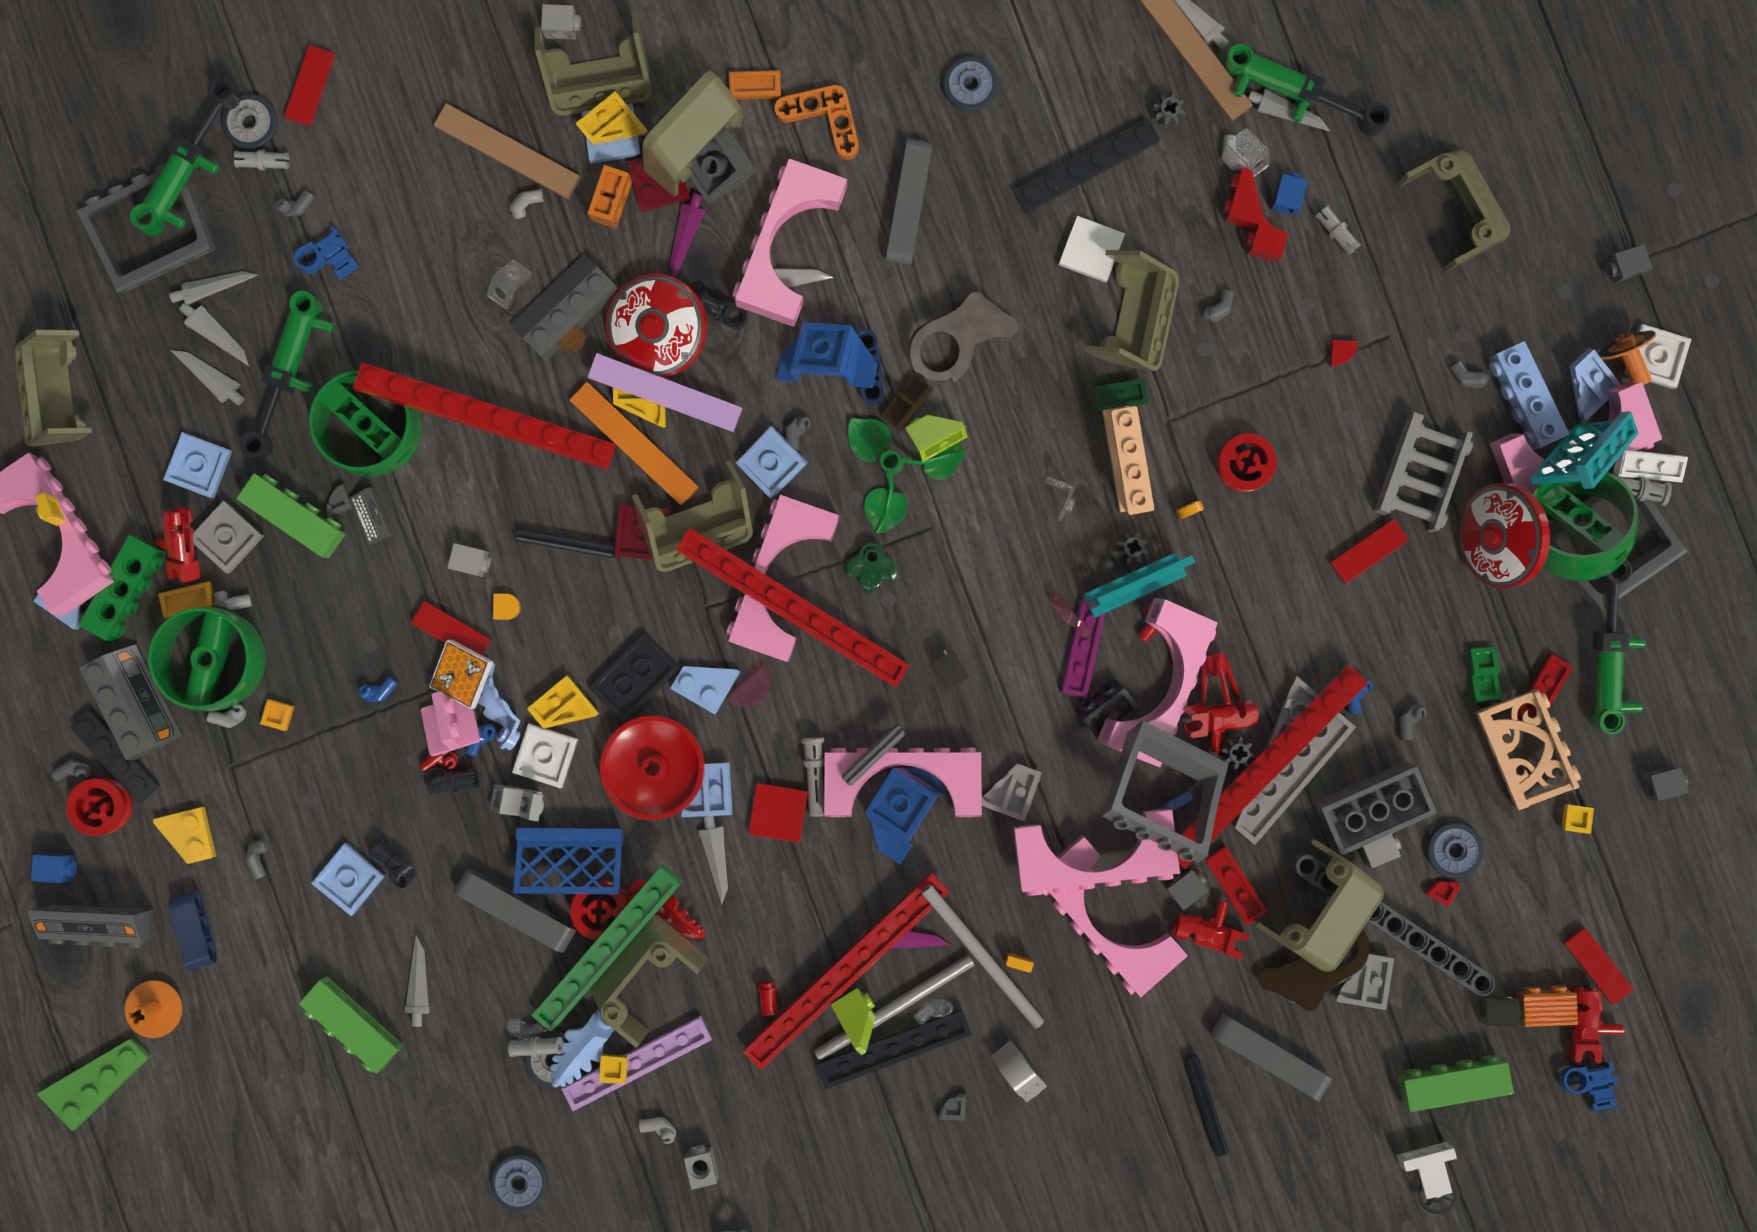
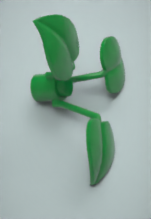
[848,418,966,533]

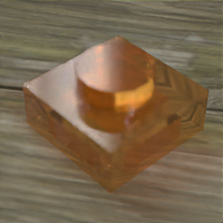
[557,325,587,354]

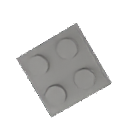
[193,501,264,574]

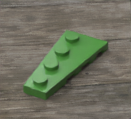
[37,1037,151,1131]

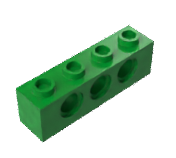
[78,535,166,641]

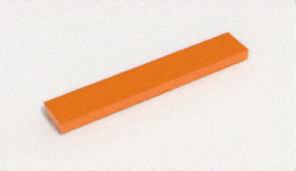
[570,382,699,506]

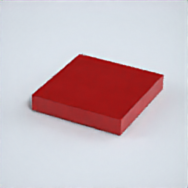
[749,783,808,843]

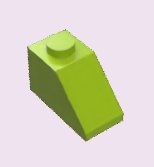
[905,415,967,462]
[831,988,876,1055]

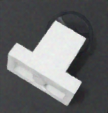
[1396,1142,1457,1214]

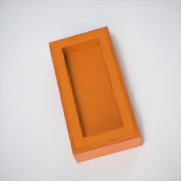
[729,70,781,100]

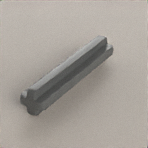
[842,724,905,786]

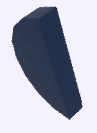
[1154,790,1193,811]

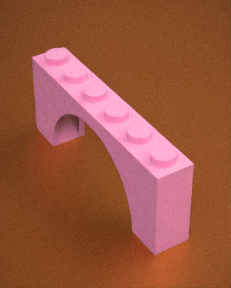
[733,159,847,327]
[1490,381,1662,494]
[0,453,114,617]
[726,495,839,662]
[1097,598,1217,767]
[824,748,982,817]
[1013,809,1180,896]
[1042,835,1188,997]

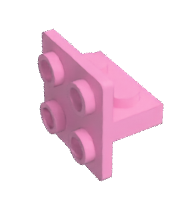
[421,691,481,756]

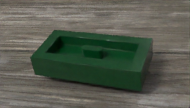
[1093,378,1149,414]

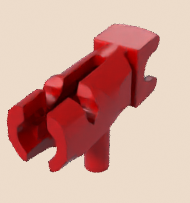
[155,507,200,583]
[1182,699,1258,753]
[1172,900,1249,959]
[1568,987,1624,1063]

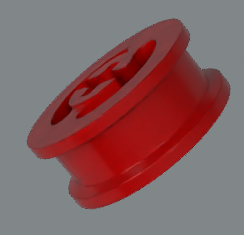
[1216,433,1277,492]
[66,777,133,836]
[570,880,630,940]

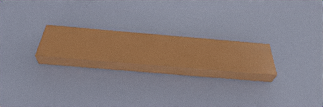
[1139,0,1252,122]
[434,103,581,200]

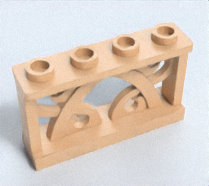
[1102,406,1154,515]
[1475,689,1581,810]

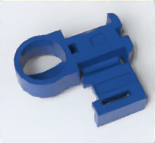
[294,227,359,280]
[1559,1062,1617,1111]

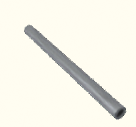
[921,884,1044,1029]
[814,954,975,1061]

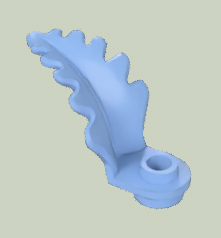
[478,663,520,750]
[550,1009,614,1087]

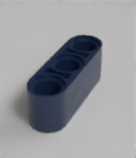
[857,329,884,407]
[169,891,217,970]

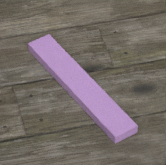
[588,353,743,433]
[561,1015,713,1111]

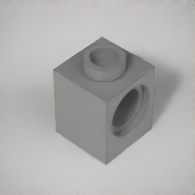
[541,4,581,40]
[448,543,491,577]
[1358,834,1401,868]
[684,1145,719,1190]

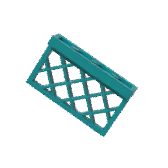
[1530,411,1639,489]
[1082,553,1195,618]

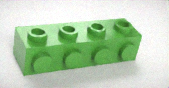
[236,473,346,559]
[299,977,404,1074]
[1398,1055,1514,1112]

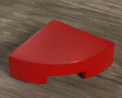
[1330,340,1358,367]
[1424,881,1461,907]

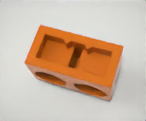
[587,165,633,229]

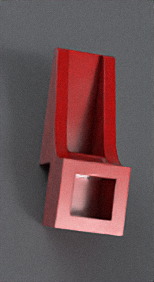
[1223,167,1289,263]

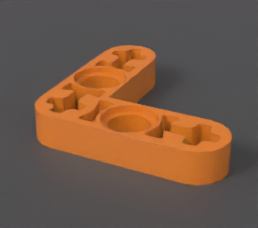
[775,85,859,160]

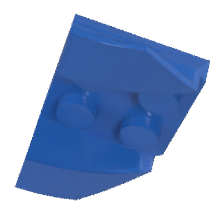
[776,322,877,388]
[865,767,947,865]

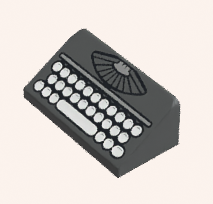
[350,487,393,545]

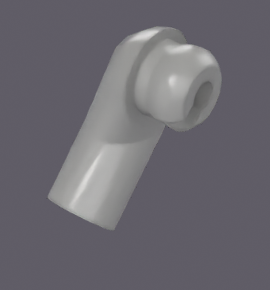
[207,704,246,728]

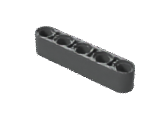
[886,139,933,265]
[453,868,577,953]
[1209,1012,1333,1102]

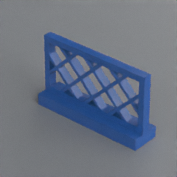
[513,828,624,894]

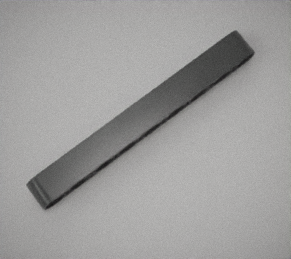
[1291,853,1495,996]

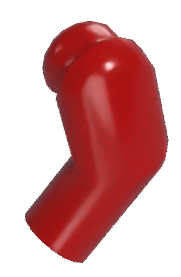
[1137,603,1158,643]
[419,751,458,773]

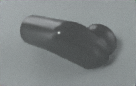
[1203,290,1234,322]

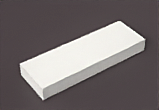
[1613,450,1688,482]

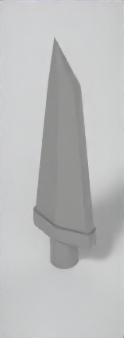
[1173,0,1229,49]
[1248,89,1330,131]
[773,269,833,288]
[169,271,258,305]
[179,303,249,366]
[170,350,244,405]
[698,816,728,904]
[405,936,430,1027]

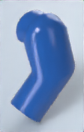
[358,676,399,702]
[1347,679,1372,714]
[464,724,496,757]

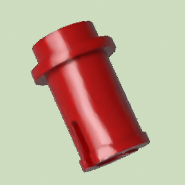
[756,981,778,1016]

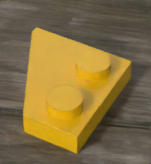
[576,91,647,145]
[613,377,666,428]
[527,675,600,729]
[153,807,216,864]

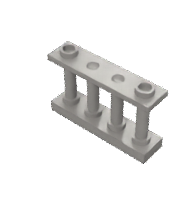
[1374,412,1473,532]

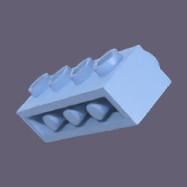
[1489,341,1569,450]

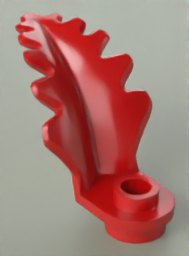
[627,880,706,942]

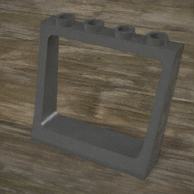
[76,163,216,293]
[1547,471,1688,610]
[1102,720,1228,863]

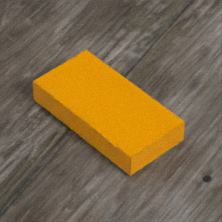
[158,582,216,619]

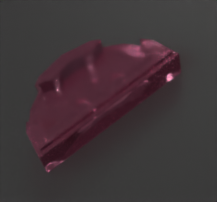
[1051,595,1093,638]
[726,665,771,707]

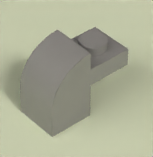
[489,784,544,821]
[990,1040,1047,1102]

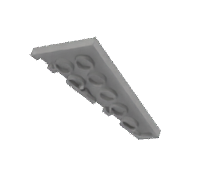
[1234,676,1356,845]

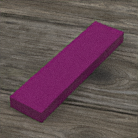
[1061,592,1105,698]

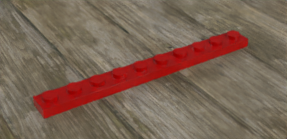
[353,363,616,470]
[675,528,909,687]
[1178,665,1368,869]
[743,872,950,1070]

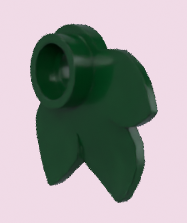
[846,542,897,594]

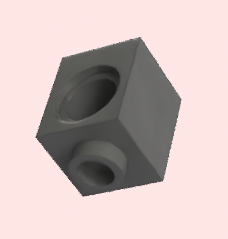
[1606,245,1653,283]
[1641,767,1689,801]
[1164,868,1208,910]

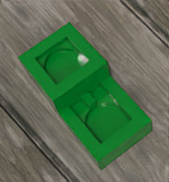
[1469,647,1502,704]

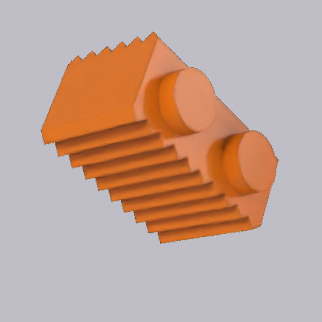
[1517,986,1578,1027]

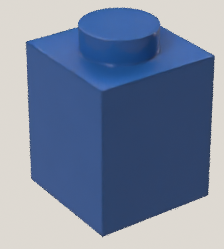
[1270,173,1308,216]
[31,853,77,883]

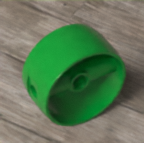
[309,370,422,477]
[1533,470,1639,581]
[148,607,266,711]

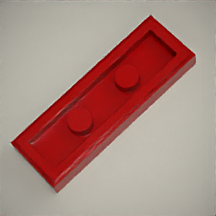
[284,45,335,127]
[1329,519,1409,584]
[411,601,492,656]
[1510,653,1573,727]
[1203,845,1268,926]
[1562,927,1634,1005]

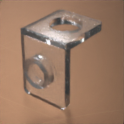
[1227,128,1270,177]
[487,260,532,309]
[1045,476,1076,522]

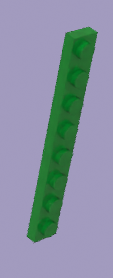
[531,864,683,1032]

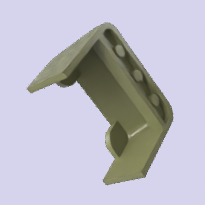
[535,11,652,116]
[643,70,743,197]
[1396,150,1510,273]
[1084,250,1179,371]
[14,330,92,446]
[632,461,753,572]
[1256,839,1384,972]
[590,914,709,1048]

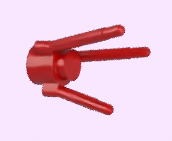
[1200,653,1241,707]

